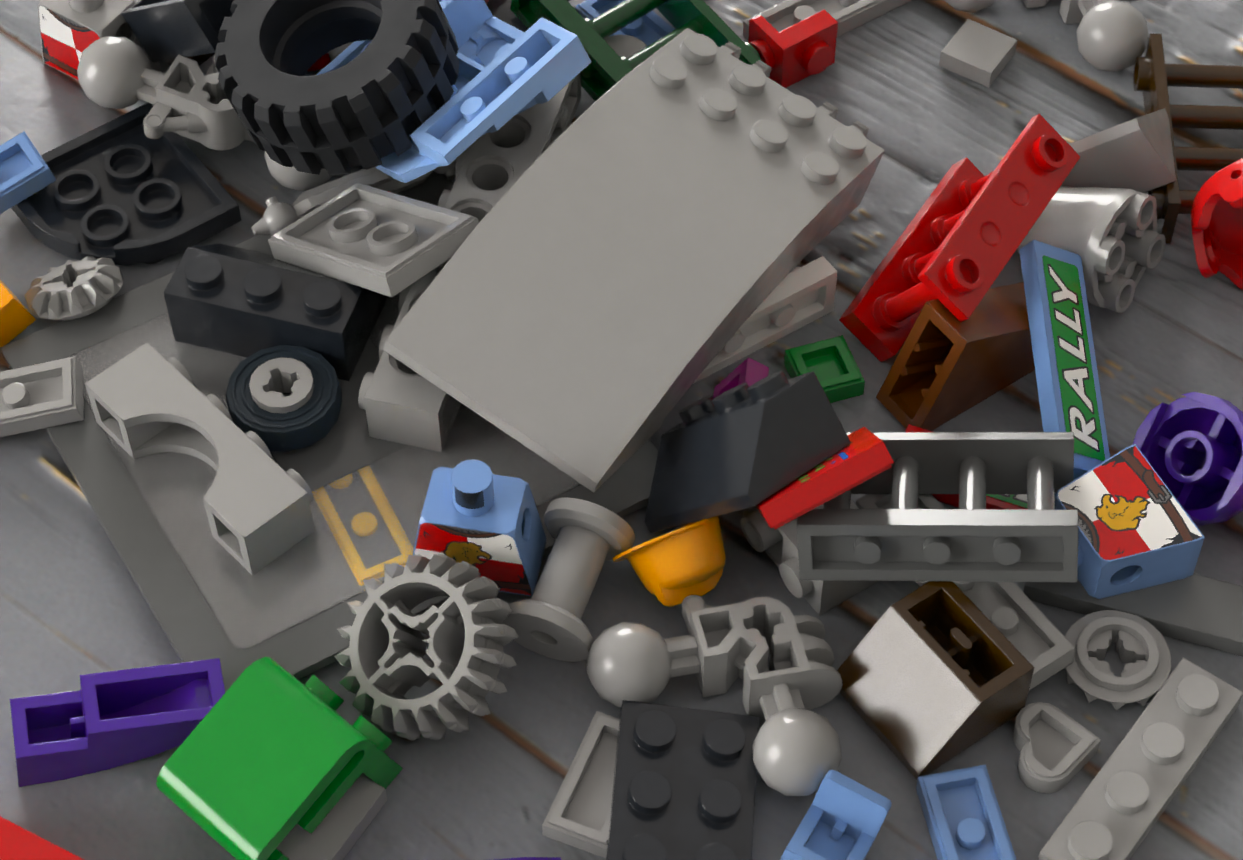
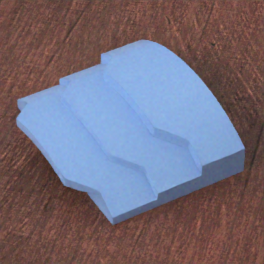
[317,0,591,183]

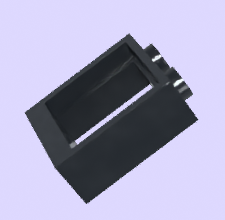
[121,0,234,62]

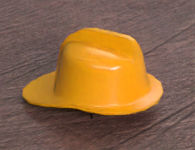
[612,516,726,607]

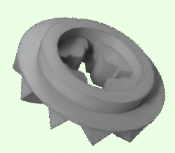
[24,256,124,321]
[1065,610,1171,711]

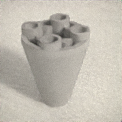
[1016,186,1166,313]

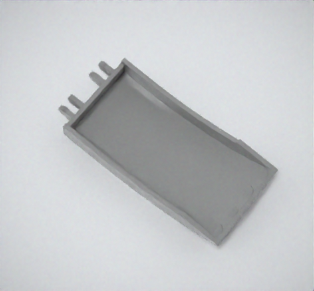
[383,28,885,492]

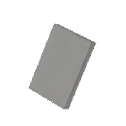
[268,183,479,297]

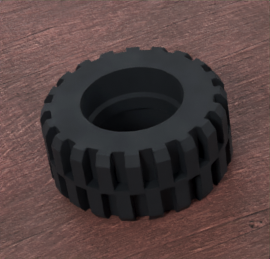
[215,0,460,175]

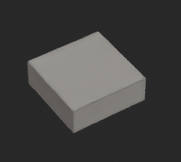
[939,19,1017,88]

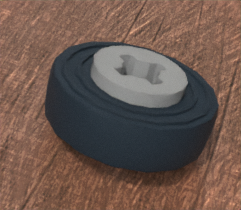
[226,345,342,452]

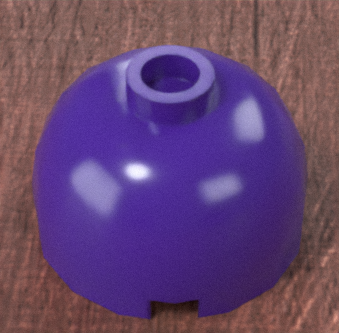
[1133,392,1243,525]

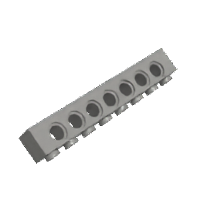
[358,72,581,452]

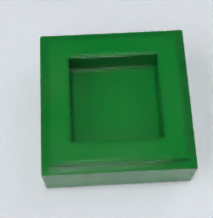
[784,335,865,403]

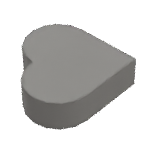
[1013,702,1101,794]

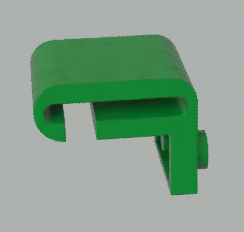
[156,657,403,860]

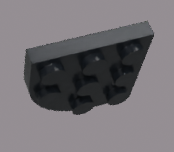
[11,103,242,265]

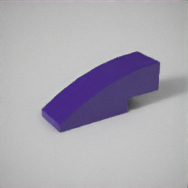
[10,658,225,787]

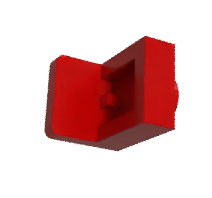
[748,9,838,88]

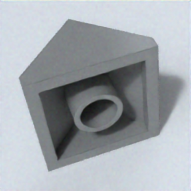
[1061,108,1176,193]

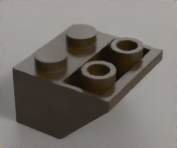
[837,581,1034,780]

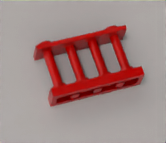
[839,113,1080,362]

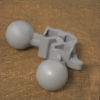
[944,0,1149,72]
[77,36,253,151]
[587,595,843,796]

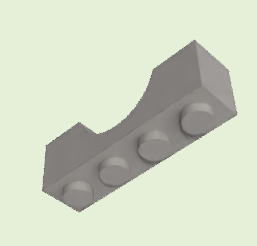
[85,342,315,576]

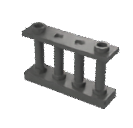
[797,432,1079,582]

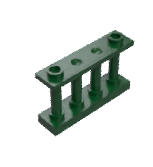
[510,0,761,101]

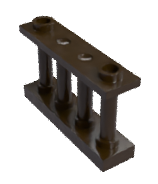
[1133,34,1243,244]

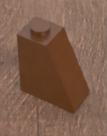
[876,282,1035,431]

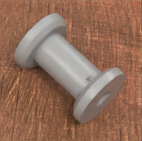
[502,497,635,662]

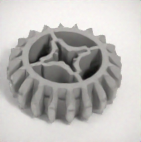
[334,554,519,740]

